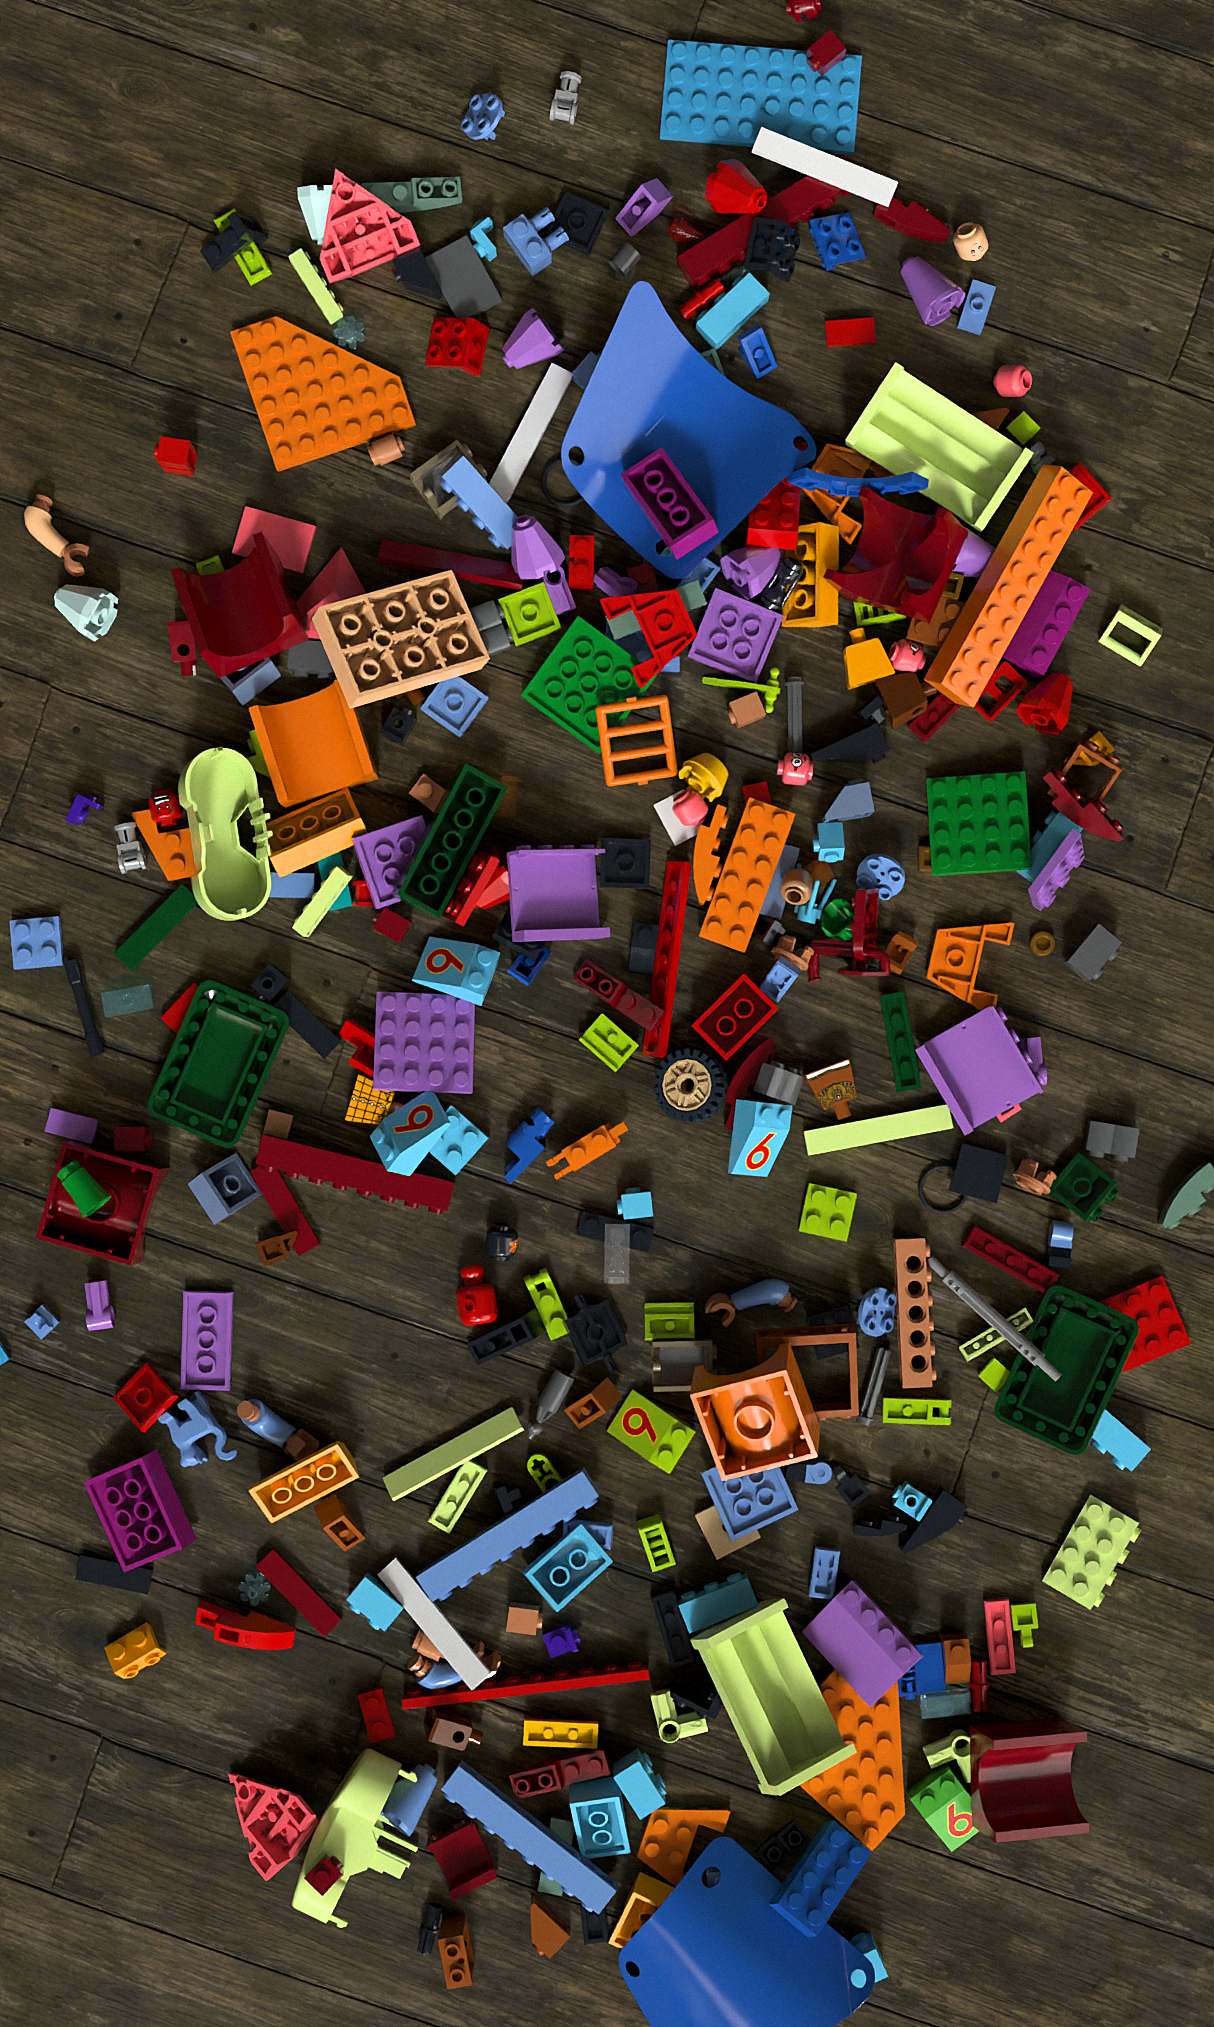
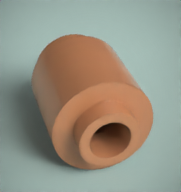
[367,433,405,466]
[412,1629,445,1662]

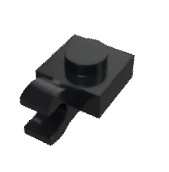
[830,1462,871,1508]

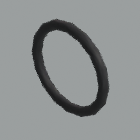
[541,458,584,507]
[918,1164,967,1214]

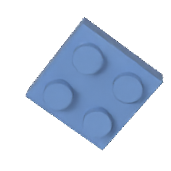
[420,676,489,738]
[9,916,64,970]

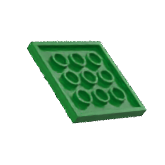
[521,616,658,754]
[926,771,1032,876]

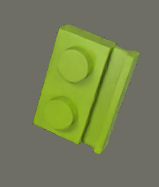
[579,1013,639,1072]
[644,1303,695,1340]

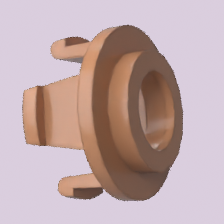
[771,935,814,970]
[1013,1159,1057,1195]

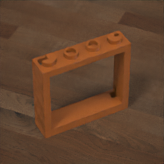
[754,1323,859,1421]

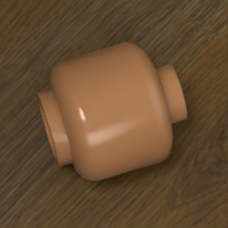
[780,869,814,905]

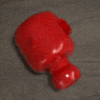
[455,1264,498,1326]

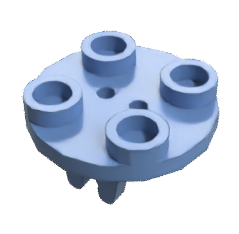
[460,92,505,140]
[856,854,905,900]
[856,1287,897,1337]

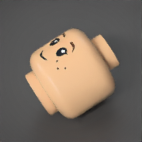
[953,222,989,261]

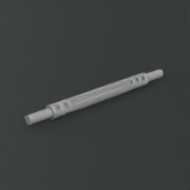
[926,1255,1062,1382]

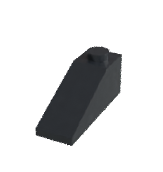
[809,723,890,764]
[466,1308,547,1366]
[899,1486,968,1554]

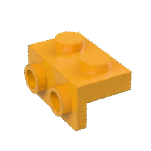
[104,1622,166,1679]

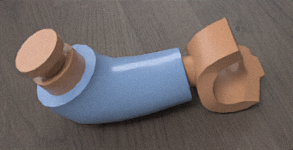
[704,1278,797,1327]
[237,1399,319,1461]
[407,1641,501,1689]

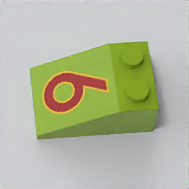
[606,1389,696,1474]

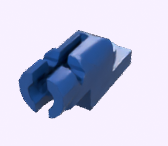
[504,1107,555,1184]

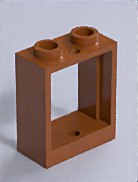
[1047,739,1122,803]
[438,1915,475,1990]

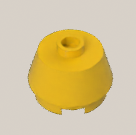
[679,753,728,802]

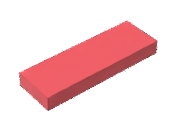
[983,1597,1016,1675]

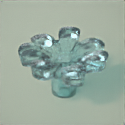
[333,316,365,349]
[238,1574,271,1606]

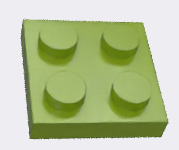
[498,582,561,646]
[798,1183,857,1242]

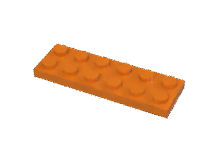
[699,797,795,953]

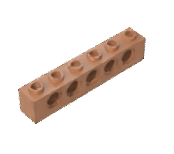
[893,1237,936,1388]

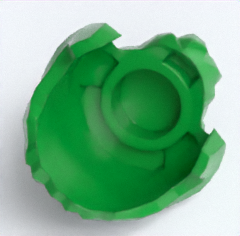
[821,898,855,940]

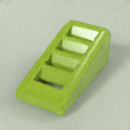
[854,602,908,627]
[636,1514,676,1572]

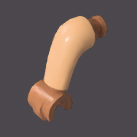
[24,494,89,577]

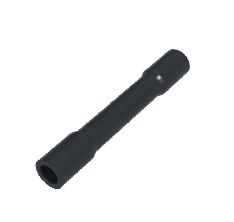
[63,959,105,1057]

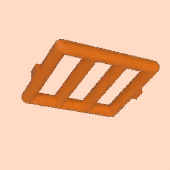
[595,695,678,787]

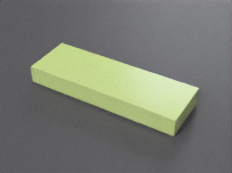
[428,1459,487,1534]

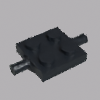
[562,1292,628,1373]

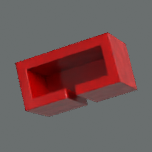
[154,436,198,477]
[569,535,595,590]

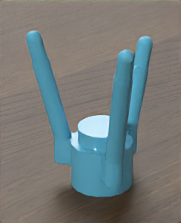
[794,863,837,924]

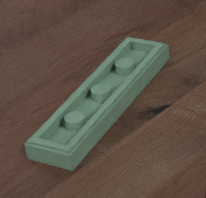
[606,580,707,640]

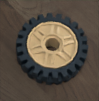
[653,1049,728,1122]

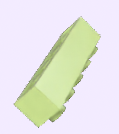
[288,249,344,325]
[292,866,353,937]
[959,1308,1033,1362]

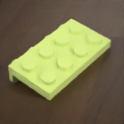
[1042,1495,1141,1610]

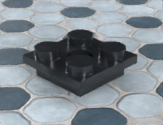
[805,1305,860,1360]

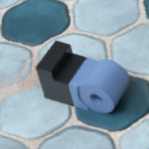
[1044,1220,1074,1268]
[784,1459,832,1484]

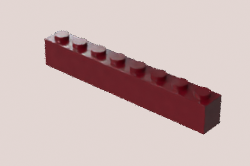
[676,154,852,289]
[255,1134,456,1214]

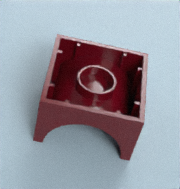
[171,531,309,678]
[36,1140,170,1266]
[970,1717,1089,1843]

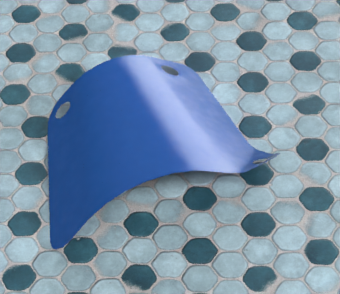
[561,281,816,579]
[619,1837,875,2027]

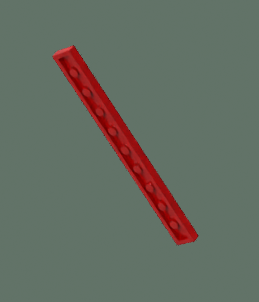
[402,1661,650,1710]

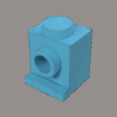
[891,1481,933,1522]

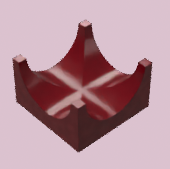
[823,487,968,623]

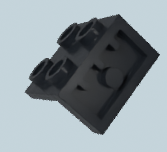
[744,217,800,282]
[670,1680,723,1719]

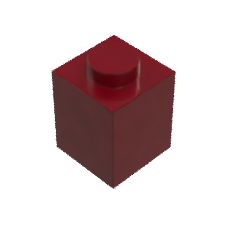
[806,29,846,76]
[372,907,412,944]
[114,1126,153,1152]

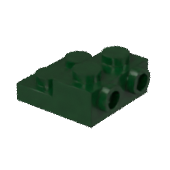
[1050,1152,1119,1224]

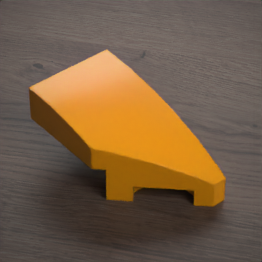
[1064,731,1115,766]

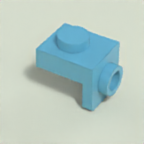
[470,217,497,262]

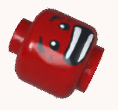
[148,789,183,827]

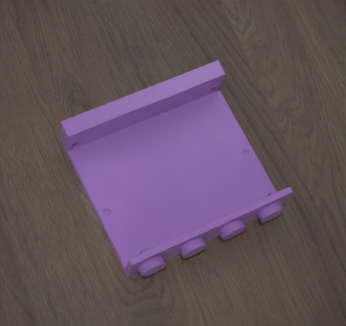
[507,845,610,942]
[915,1004,1045,1135]

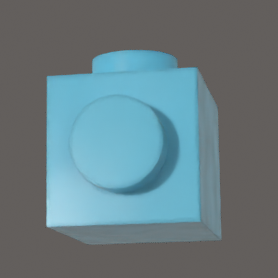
[813,822,845,862]
[617,1187,653,1220]

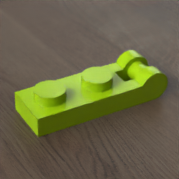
[523,1268,568,1341]
[882,1397,952,1425]

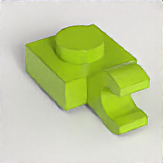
[1010,1602,1038,1648]

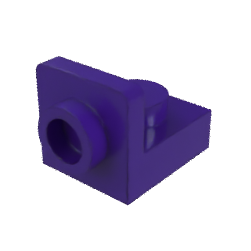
[65,793,103,827]
[542,1623,581,1658]

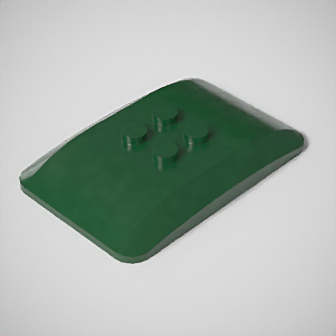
[147,980,290,1148]
[994,1285,1139,1455]

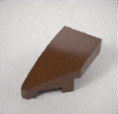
[256,1229,299,1266]

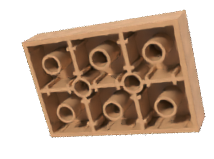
[312,570,490,709]

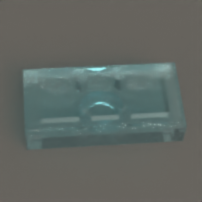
[101,984,155,1018]
[920,1688,971,1719]

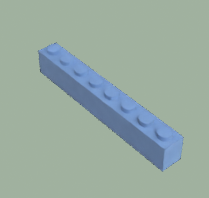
[416,1467,600,1602]
[441,1760,618,1915]

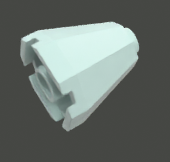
[297,185,333,245]
[54,584,118,641]

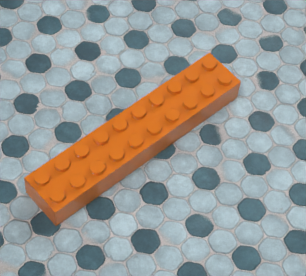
[924,464,1093,708]

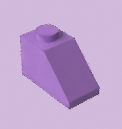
[615,178,673,237]

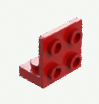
[425,318,490,376]

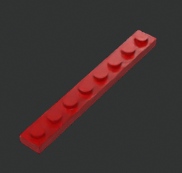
[642,861,691,1058]

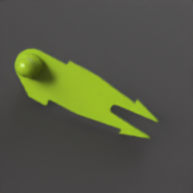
[702,667,780,713]

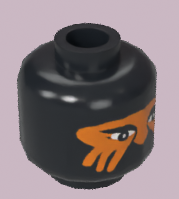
[485,1223,518,1261]

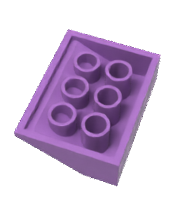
[802,1580,924,1707]

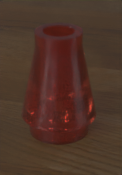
[667,217,705,245]

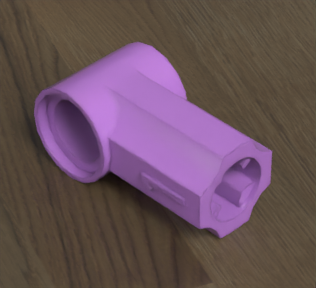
[542,566,576,616]
[593,567,638,597]
[1019,1037,1047,1085]
[84,1280,115,1331]

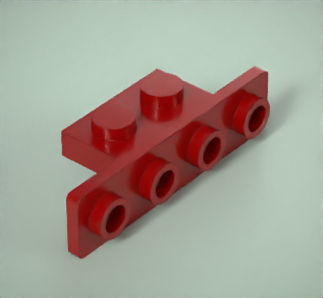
[339,1018,375,1078]

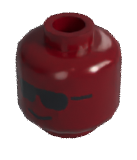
[786,0,823,22]

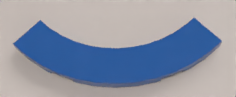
[787,467,929,497]

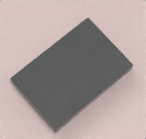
[425,235,502,318]

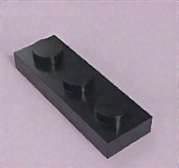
[577,1211,654,1253]

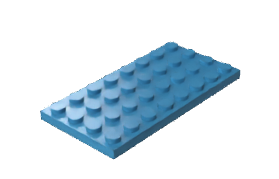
[660,40,862,155]

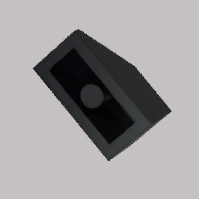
[391,247,442,300]
[628,922,659,976]

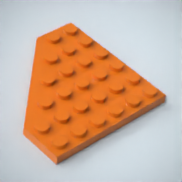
[230,316,416,472]
[799,1668,905,1851]

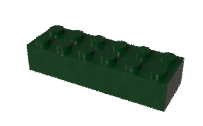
[391,763,508,918]

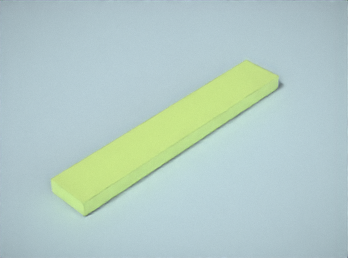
[803,1104,953,1156]
[383,1407,524,1501]

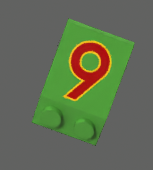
[907,1763,979,1852]

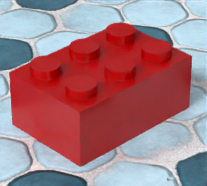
[746,476,801,550]
[691,974,779,1061]

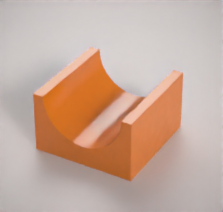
[248,679,379,809]
[690,1342,820,1481]

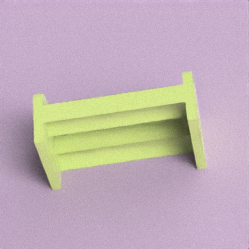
[845,362,1034,533]
[690,1598,857,1796]

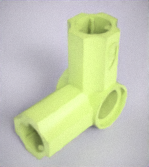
[650,1689,708,1743]
[922,1729,971,1783]

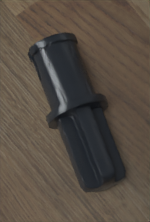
[417,1902,443,1955]

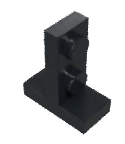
[200,212,268,272]

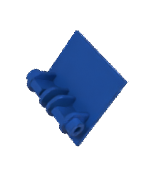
[809,212,866,271]
[898,1642,946,1700]

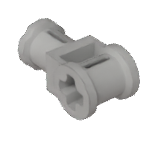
[550,71,582,125]
[114,822,147,874]

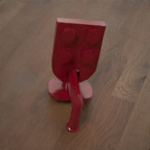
[807,887,891,983]

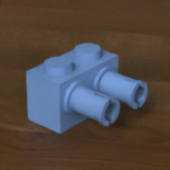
[503,207,569,277]

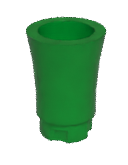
[57,1160,112,1218]

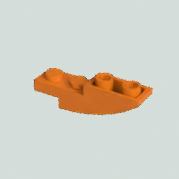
[692,804,729,905]

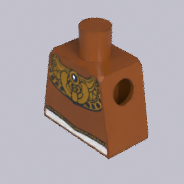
[803,1058,857,1120]

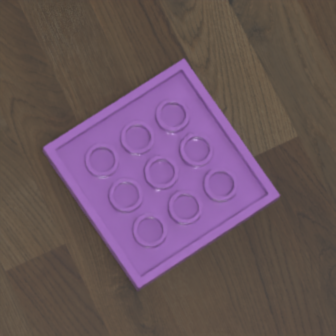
[373,992,475,1094]

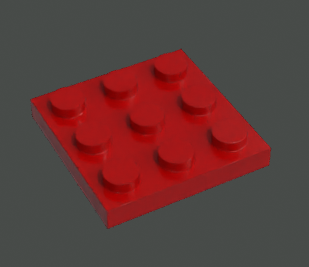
[441,850,500,926]
[1097,1275,1191,1372]

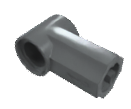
[609,243,641,282]

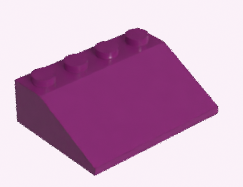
[1001,570,1091,680]
[84,1449,196,1572]

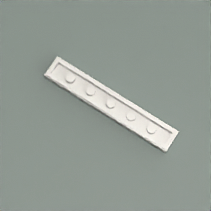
[752,127,898,207]
[489,363,572,504]
[377,1558,491,1690]

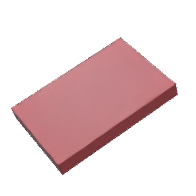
[232,506,317,574]

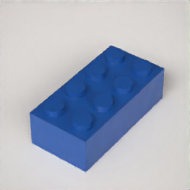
[769,1820,872,1937]

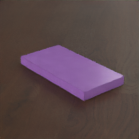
[180,1290,234,1391]

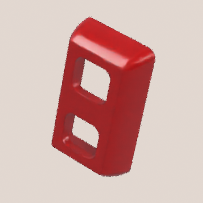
[974,662,1027,721]

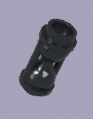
[760,556,804,611]

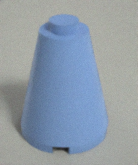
[380,1764,438,1836]

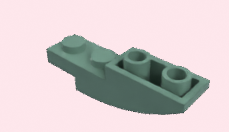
[361,177,462,213]
[1157,1162,1214,1229]

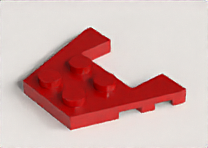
[599,589,698,688]

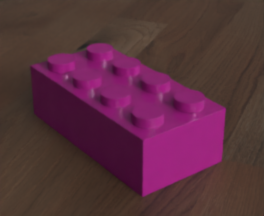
[620,447,718,560]

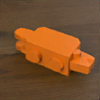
[546,1121,629,1180]

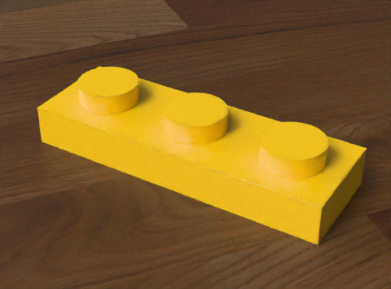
[523,1718,598,1749]

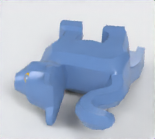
[158,1390,238,1467]

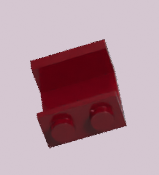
[426,1817,498,1900]

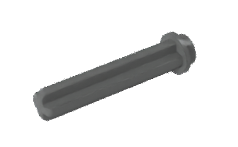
[784,677,804,753]
[855,1347,891,1426]

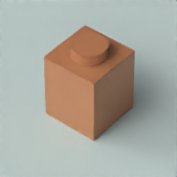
[726,691,766,728]
[506,1602,543,1635]

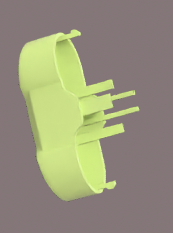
[178,747,273,921]
[292,1748,418,1928]

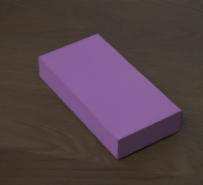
[44,1108,100,1144]

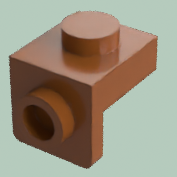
[878,930,919,975]

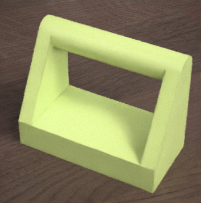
[1098,604,1163,667]

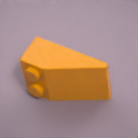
[608,1872,675,1949]

